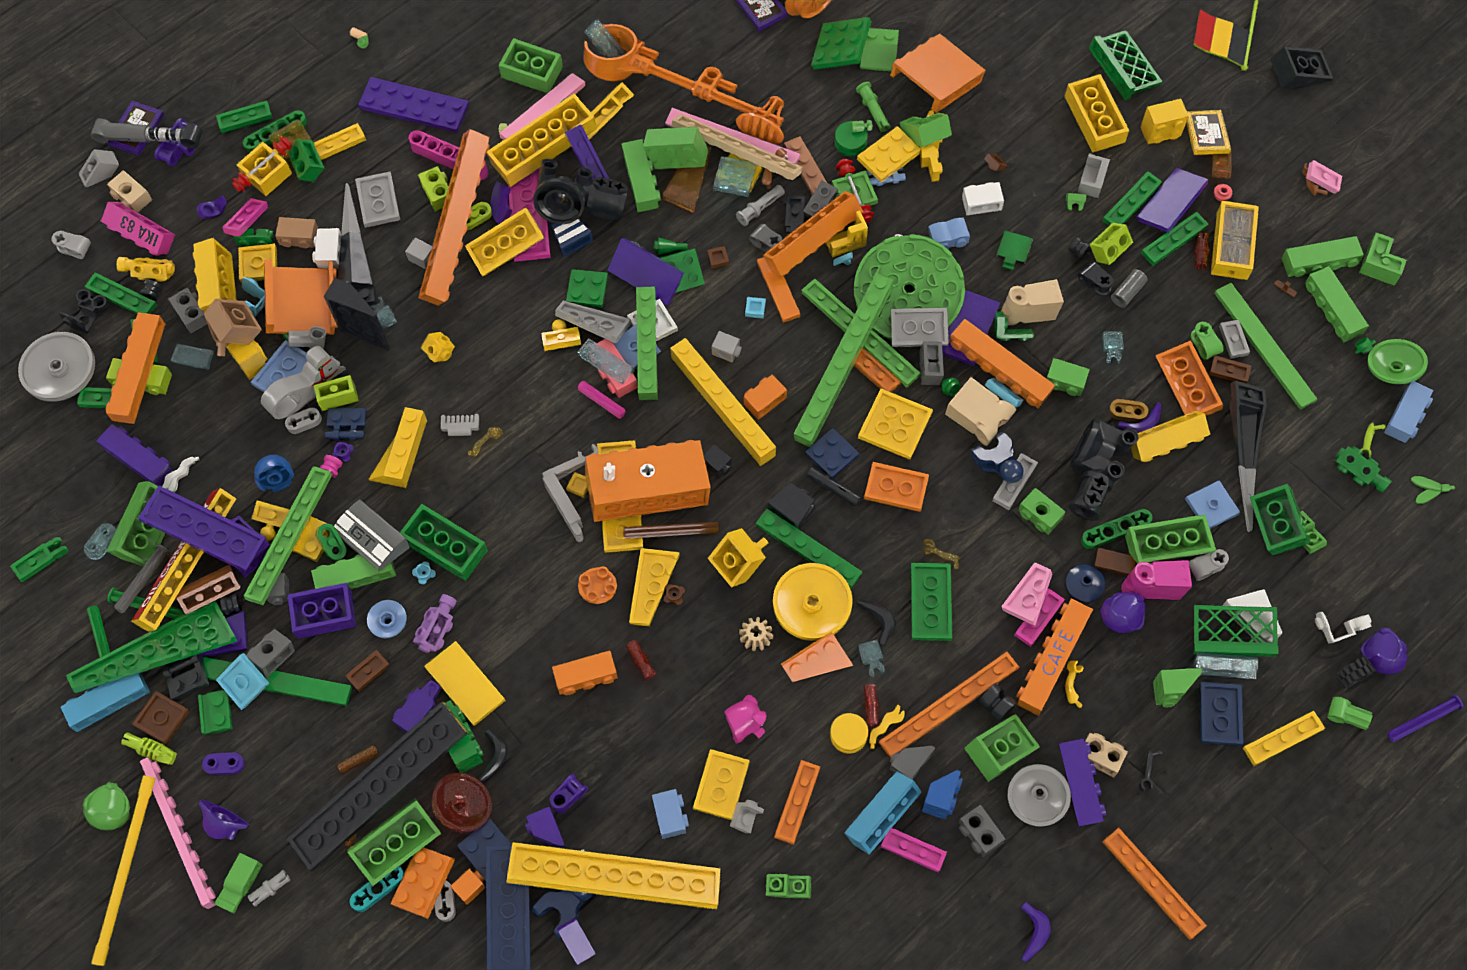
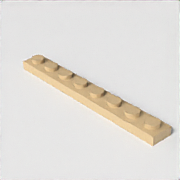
[671,114,803,180]

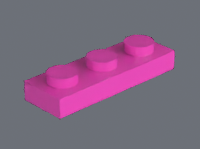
[223,198,268,237]
[1014,588,1065,647]
[881,828,947,873]

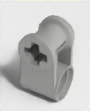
[52,231,91,259]
[1189,549,1229,581]

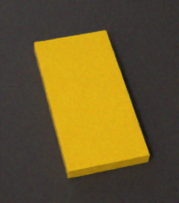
[424,641,505,726]

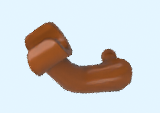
[762,148,788,189]
[1302,163,1328,196]

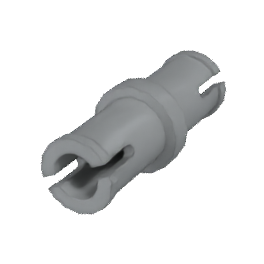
[248,870,291,906]

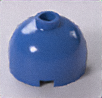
[254,455,294,492]

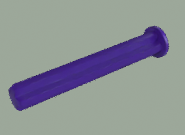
[1387,695,1464,742]

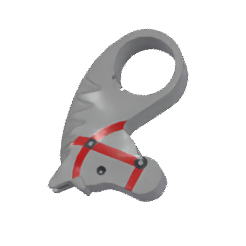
[261,346,346,419]

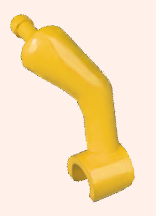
[1065,661,1083,708]

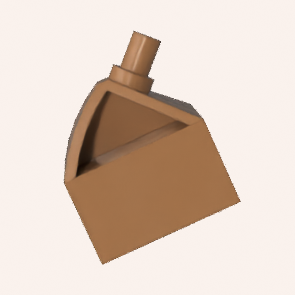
[204,299,262,356]

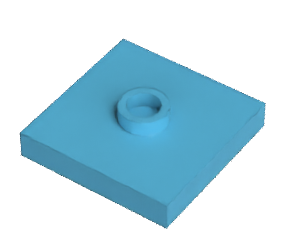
[216,653,270,710]

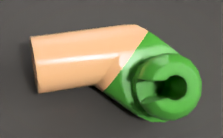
[350,28,369,48]

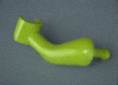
[1361,423,1386,458]

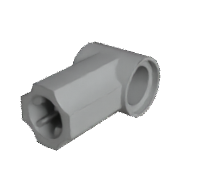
[288,326,326,349]

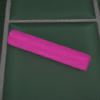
[578,381,626,419]

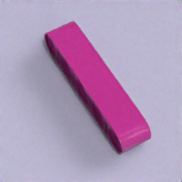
[409,130,488,180]

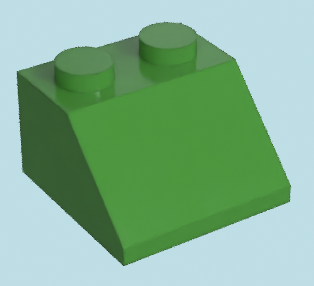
[860,28,899,71]
[1153,668,1202,707]

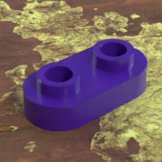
[202,753,245,775]

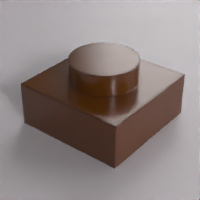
[984,153,1008,171]
[707,246,729,269]

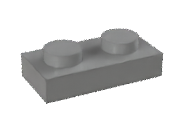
[1219,320,1250,359]

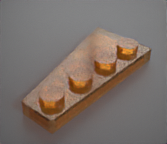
[662,146,711,212]

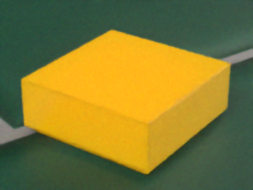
[566,472,588,498]

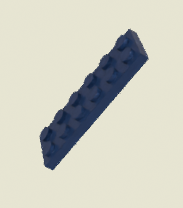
[486,845,530,970]

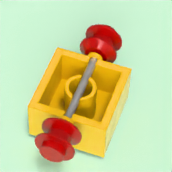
[232,137,292,196]

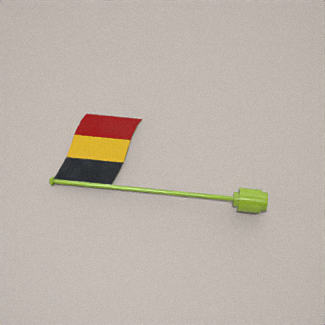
[1194,0,1258,71]

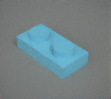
[985,378,1024,407]

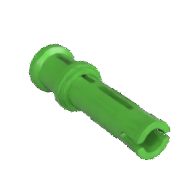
[856,82,890,132]

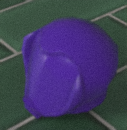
[1100,592,1145,633]
[1361,628,1407,675]

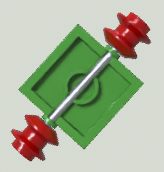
[832,159,878,223]

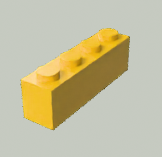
[1131,411,1210,462]

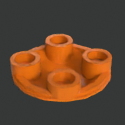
[578,566,617,604]

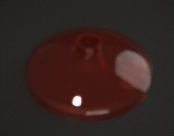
[431,773,492,832]

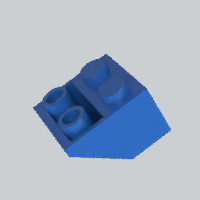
[922,770,963,819]

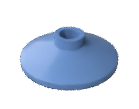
[367,600,407,638]

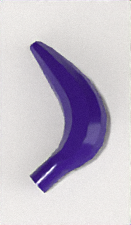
[1118,402,1161,433]
[1021,902,1051,962]

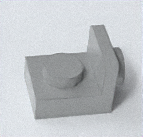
[730,800,764,833]

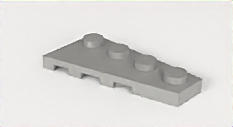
[555,301,631,344]

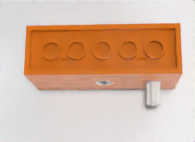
[585,440,711,522]

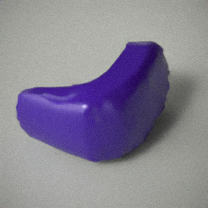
[197,196,227,219]

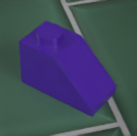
[525,807,566,849]

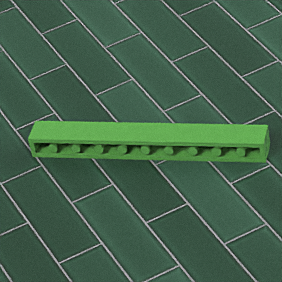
[794,273,893,447]

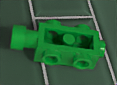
[1335,446,1392,493]

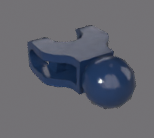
[971,432,1024,483]
[532,890,593,939]

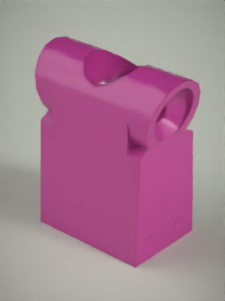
[1121,560,1192,600]

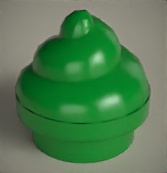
[942,378,961,396]

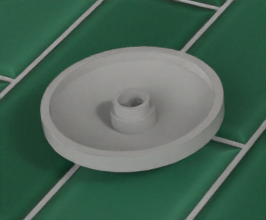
[18,332,95,401]

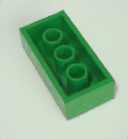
[400,504,488,581]

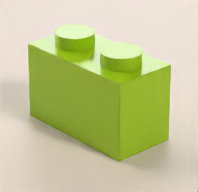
[313,375,359,411]

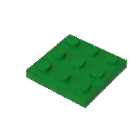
[811,17,871,69]

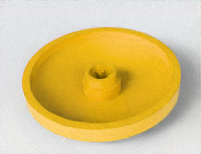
[773,563,852,641]

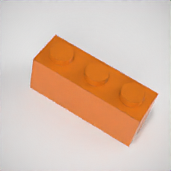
[552,651,618,695]

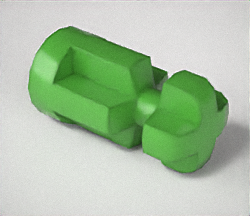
[851,120,872,132]

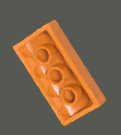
[1156,340,1223,416]

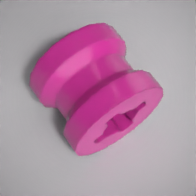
[320,455,343,477]

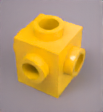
[421,332,455,362]

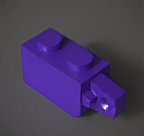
[392,680,441,733]

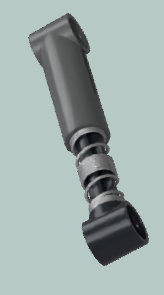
[90,118,203,149]

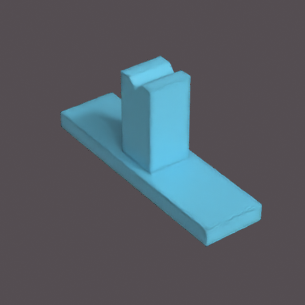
[833,252,853,266]

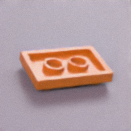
[864,462,929,512]
[391,848,455,919]

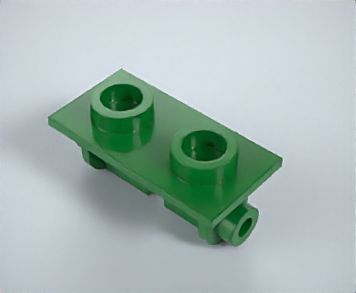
[233,229,274,247]

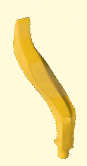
[869,705,905,749]

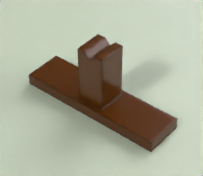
[1274,279,1297,298]

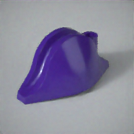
[199,799,249,840]

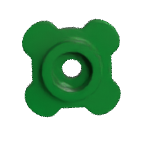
[1355,337,1376,354]

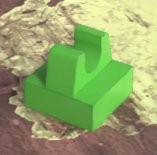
[1065,193,1087,211]

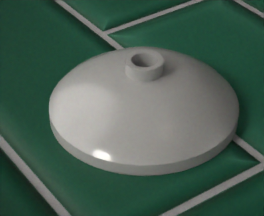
[1008,764,1071,826]

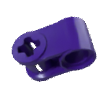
[550,774,588,814]

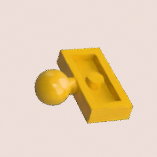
[542,319,581,351]
[252,501,290,541]

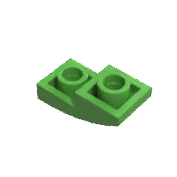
[1300,511,1327,554]
[766,874,811,899]

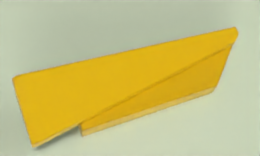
[588,82,634,139]

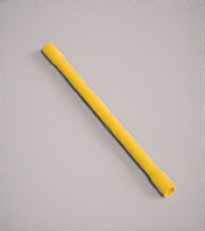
[91,775,156,966]

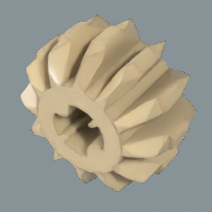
[739,617,773,651]

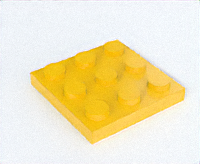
[858,389,933,460]

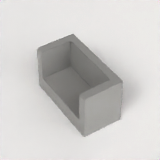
[1077,154,1110,198]

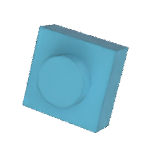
[745,297,766,318]

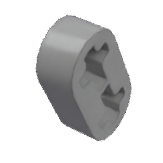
[285,408,322,434]
[435,880,456,922]

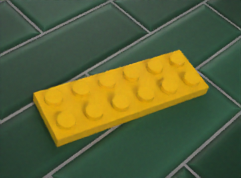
[597,441,643,553]

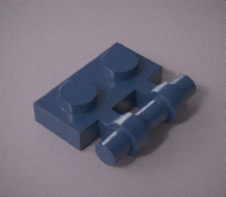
[325,408,367,440]

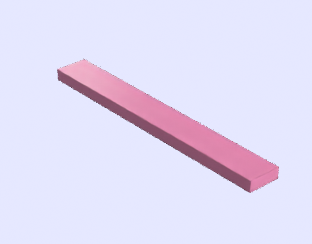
[665,108,800,164]

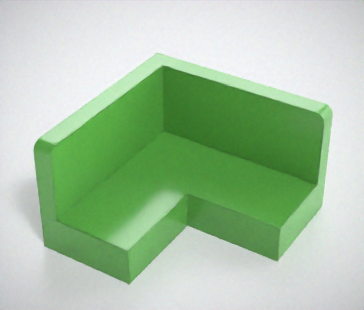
[900,113,952,147]
[1359,232,1407,285]

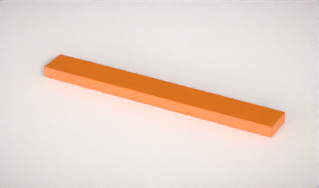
[879,652,1019,759]

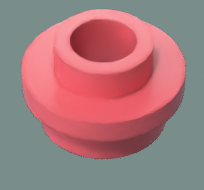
[1214,184,1232,202]

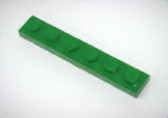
[756,509,862,589]

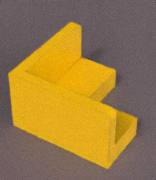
[826,210,868,257]

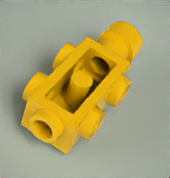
[117,257,175,282]

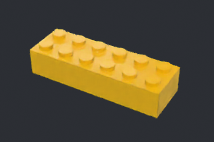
[487,94,598,187]

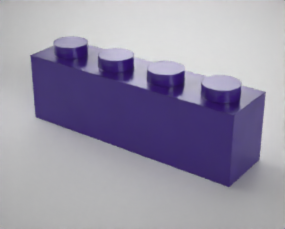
[97,424,173,486]
[1059,738,1106,826]

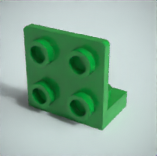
[660,248,704,292]

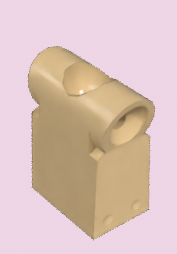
[1001,279,1064,325]
[945,377,1016,446]

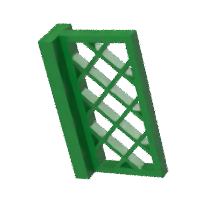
[1089,30,1162,100]
[1194,605,1278,657]

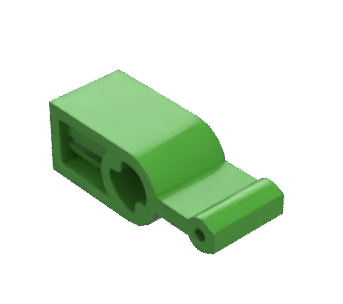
[215,853,262,913]

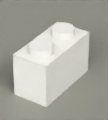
[962,182,1004,215]
[313,228,341,269]

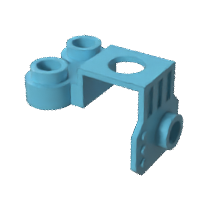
[242,277,265,317]

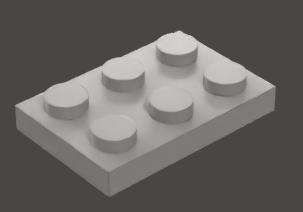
[355,172,400,228]
[891,308,948,347]

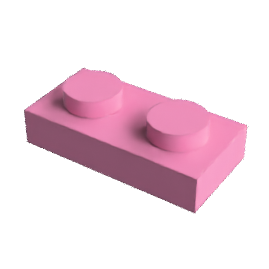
[1306,161,1342,194]

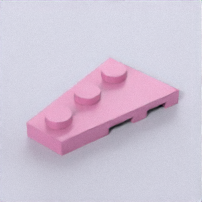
[1001,563,1052,626]

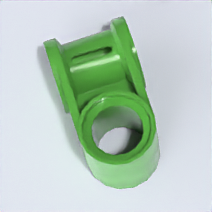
[1190,322,1223,360]

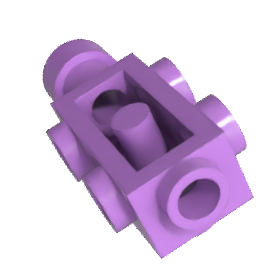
[413,594,457,653]

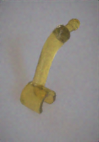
[468,427,503,457]
[924,539,960,569]

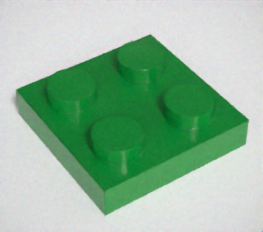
[566,269,608,308]

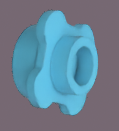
[412,562,436,584]

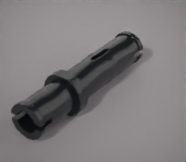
[807,466,861,506]

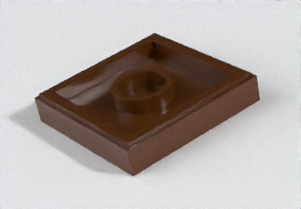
[132,691,190,745]

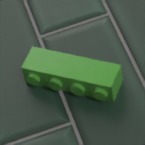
[621,139,661,212]
[1282,236,1364,277]
[1305,266,1369,342]
[311,555,396,589]

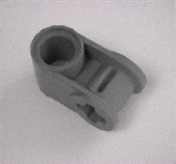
[749,224,783,252]

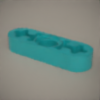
[350,866,405,912]

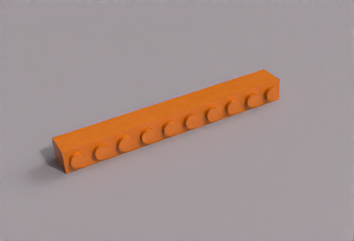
[418,129,490,306]

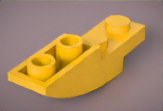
[920,110,942,182]

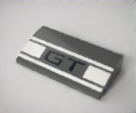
[334,499,410,571]

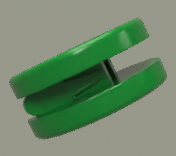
[835,121,868,156]

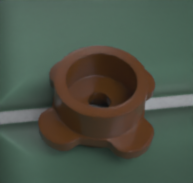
[664,584,685,605]

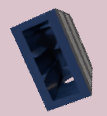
[551,219,593,257]

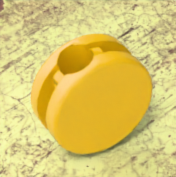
[830,713,868,753]

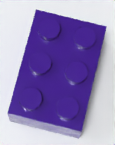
[288,583,357,639]

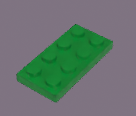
[911,563,952,641]

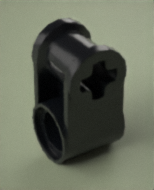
[1078,262,1113,297]

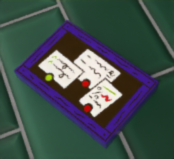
[736,0,788,31]
[107,101,164,156]

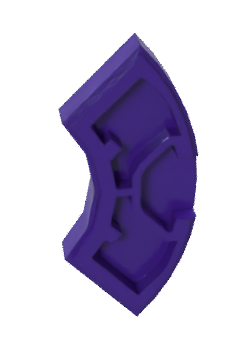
[491,181,512,224]

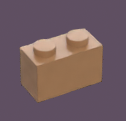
[276,217,319,248]

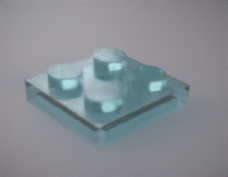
[713,156,756,197]

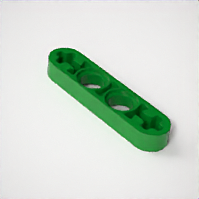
[243,111,307,153]
[1081,509,1153,549]

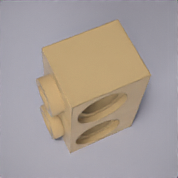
[1085,733,1128,777]

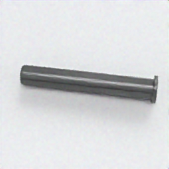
[114,544,170,613]

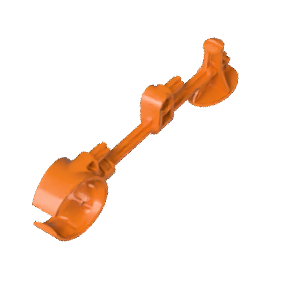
[584,24,784,145]

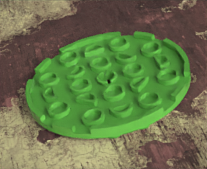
[854,234,965,340]

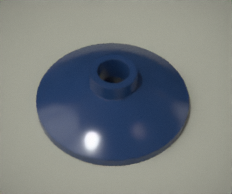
[1066,565,1105,602]

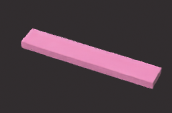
[499,73,585,140]

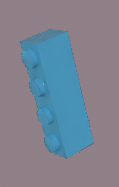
[61,672,150,732]
[845,771,921,854]

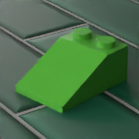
[964,714,1040,782]

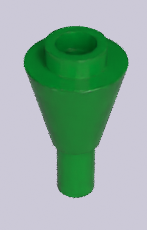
[654,237,688,255]

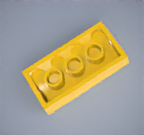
[465,208,544,277]

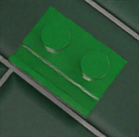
[198,690,233,735]

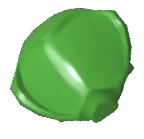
[83,782,130,831]

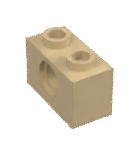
[107,170,152,213]

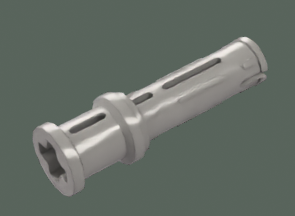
[736,185,785,226]

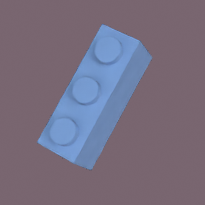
[1384,381,1433,443]

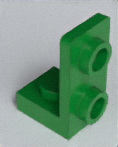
[994,312,1034,341]

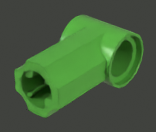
[1327,697,1372,730]

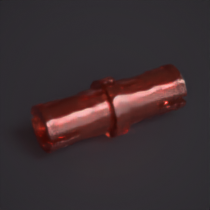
[1194,232,1209,270]
[626,640,657,680]
[863,684,880,727]

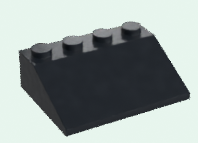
[324,278,390,351]

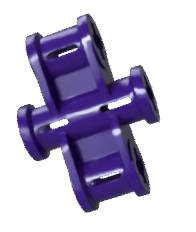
[155,118,196,166]

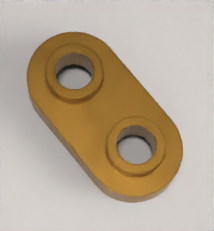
[1109,399,1148,422]

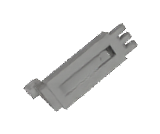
[542,444,598,542]

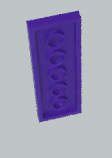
[358,77,469,133]
[138,486,266,572]

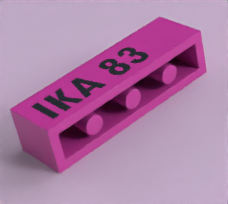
[101,202,175,256]

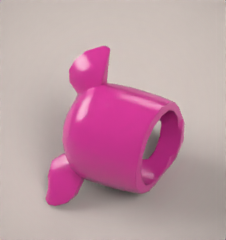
[724,695,766,743]

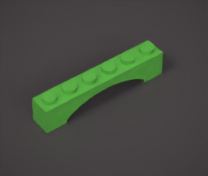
[636,287,658,400]

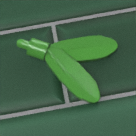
[1411,476,1455,504]

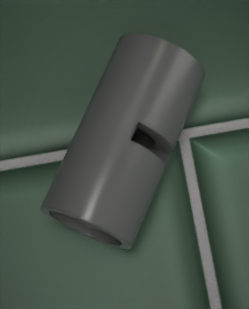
[1111,269,1148,308]

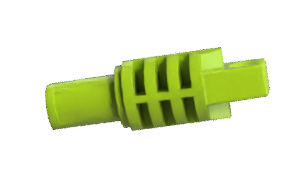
[121,733,177,765]

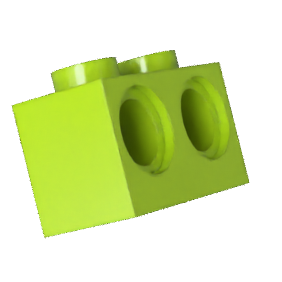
[418,166,449,211]
[1090,223,1133,265]

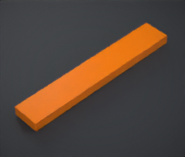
[1103,828,1207,940]

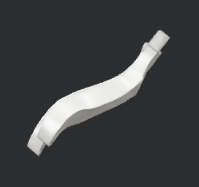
[162,457,199,493]

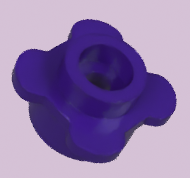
[332,442,354,462]

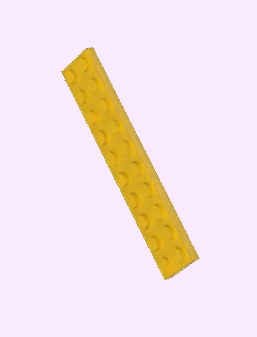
[506,842,720,909]

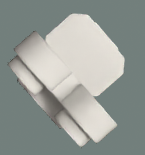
[1315,612,1372,643]

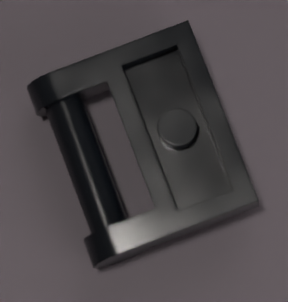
[162,653,209,701]

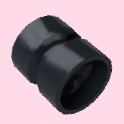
[978,683,1017,721]

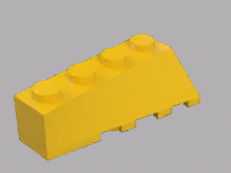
[369,407,427,488]

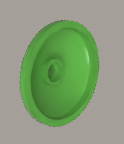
[1368,339,1428,384]

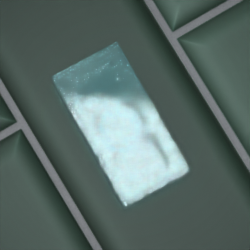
[171,344,214,370]

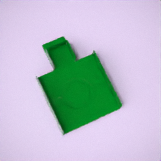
[997,228,1033,271]

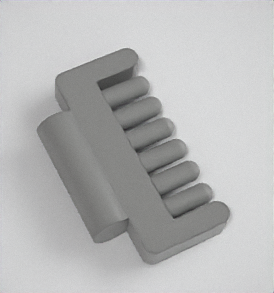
[441,414,479,436]

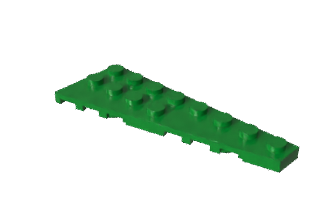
[66,601,237,693]

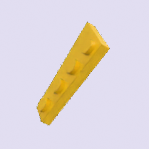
[629,548,680,626]

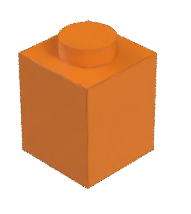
[450,869,486,905]

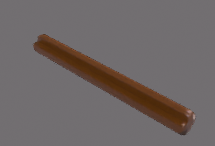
[623,522,719,538]

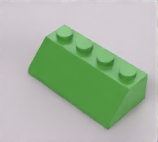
[106,481,165,566]
[1125,514,1216,563]
[347,798,441,886]

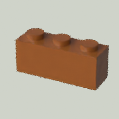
[176,564,241,614]

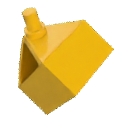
[708,528,768,587]

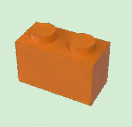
[744,375,787,420]

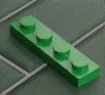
[1103,172,1162,226]
[1141,212,1209,266]
[84,273,157,314]

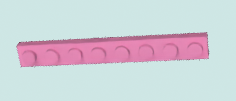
[140,757,216,909]

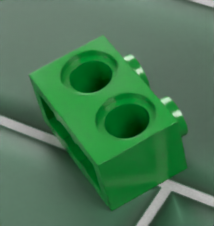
[287,138,324,182]

